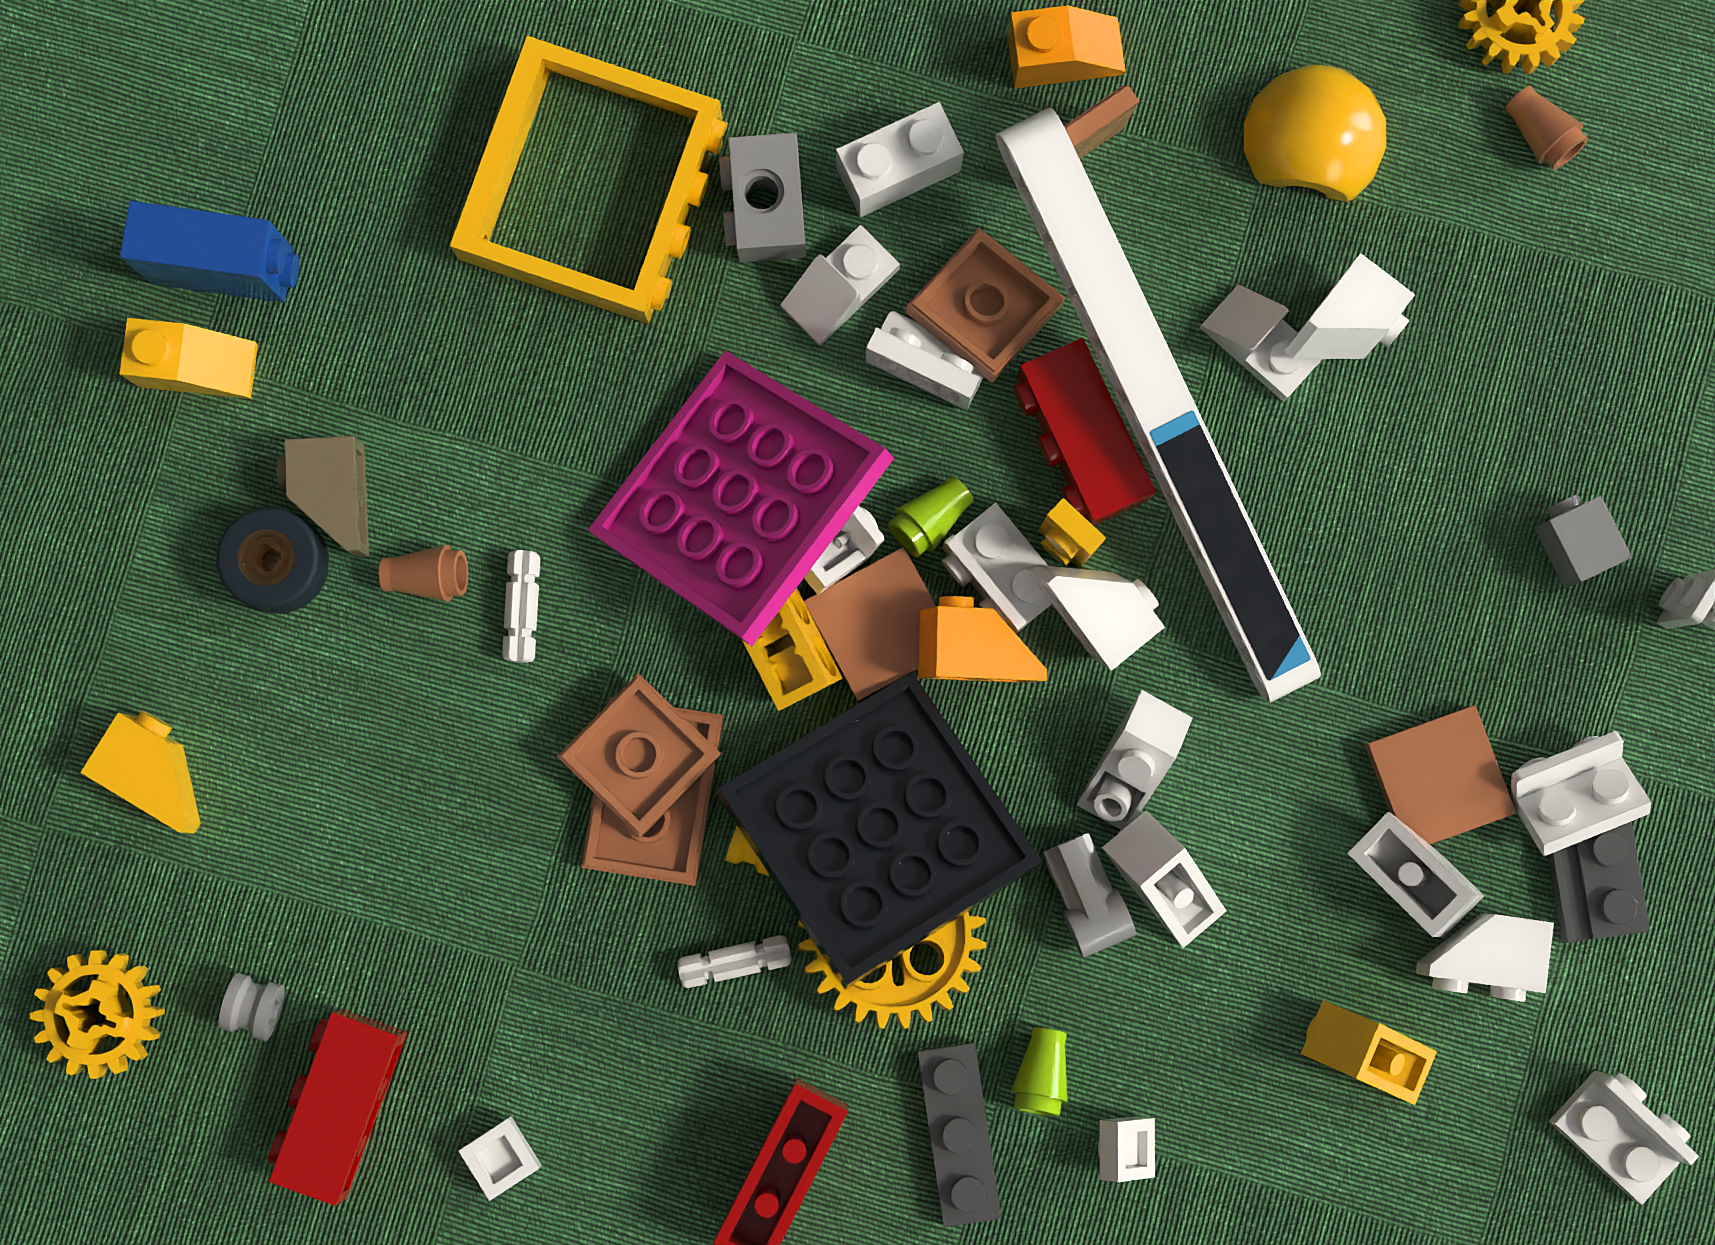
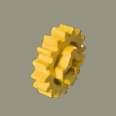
[1458,0,1585,75]
[30,950,165,1079]

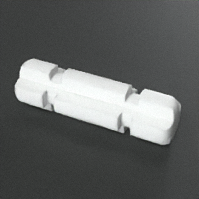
[502,550,540,663]
[677,935,792,988]

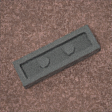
[917,1041,1002,1227]

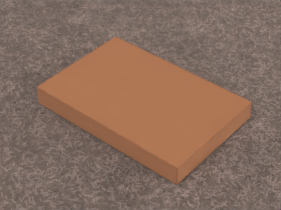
[581,697,724,886]

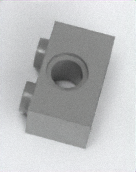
[719,132,806,263]

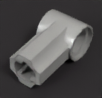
[1042,833,1137,958]

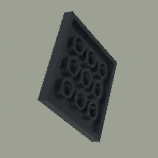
[717,672,1042,989]

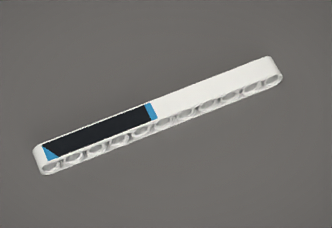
[996,108,1321,703]

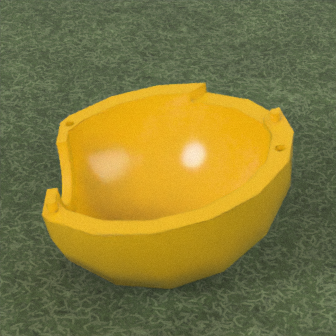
[1244,65,1386,202]

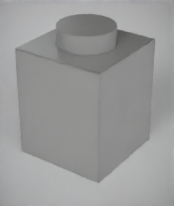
[1534,494,1632,588]

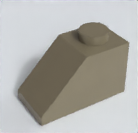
[277,436,369,558]

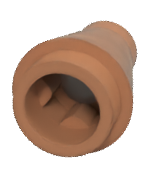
[1505,86,1589,170]
[379,545,469,602]

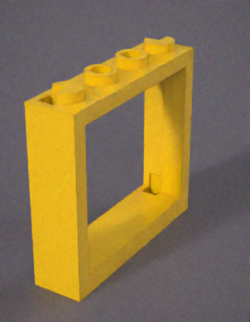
[450,36,728,324]

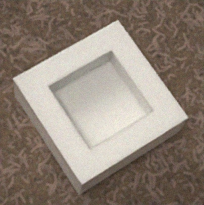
[1098,1116,1155,1182]
[459,1117,542,1201]

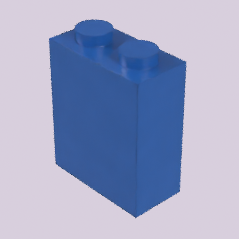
[120,201,299,303]

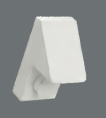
[780,225,900,346]
[1200,285,1322,402]

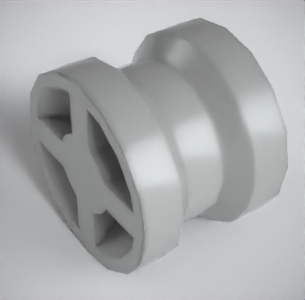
[219,973,285,1041]

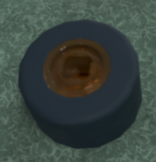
[216,507,329,614]

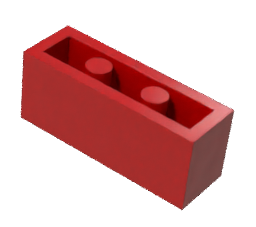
[1013,337,1156,526]
[267,1009,408,1206]
[713,1078,848,1245]

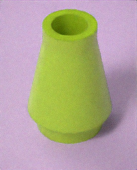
[888,476,974,557]
[1010,1027,1068,1117]

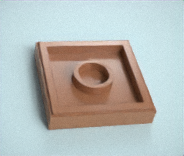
[1064,85,1140,159]
[905,228,1065,383]
[804,547,936,702]
[557,673,722,837]
[1364,705,1516,845]

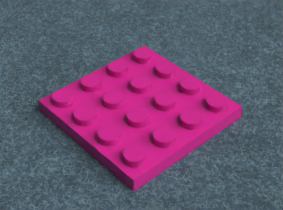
[588,350,894,647]

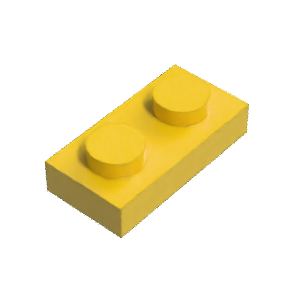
[1038,498,1106,569]

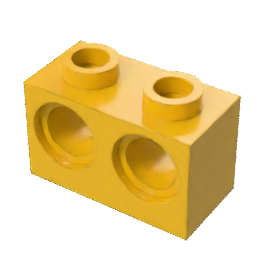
[742,588,843,711]

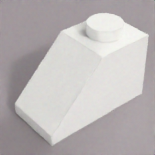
[1284,253,1415,359]
[1029,565,1165,671]
[1102,810,1226,948]
[1347,812,1484,937]

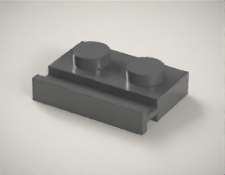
[1547,821,1650,943]

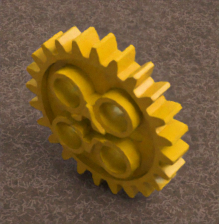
[798,912,987,1030]

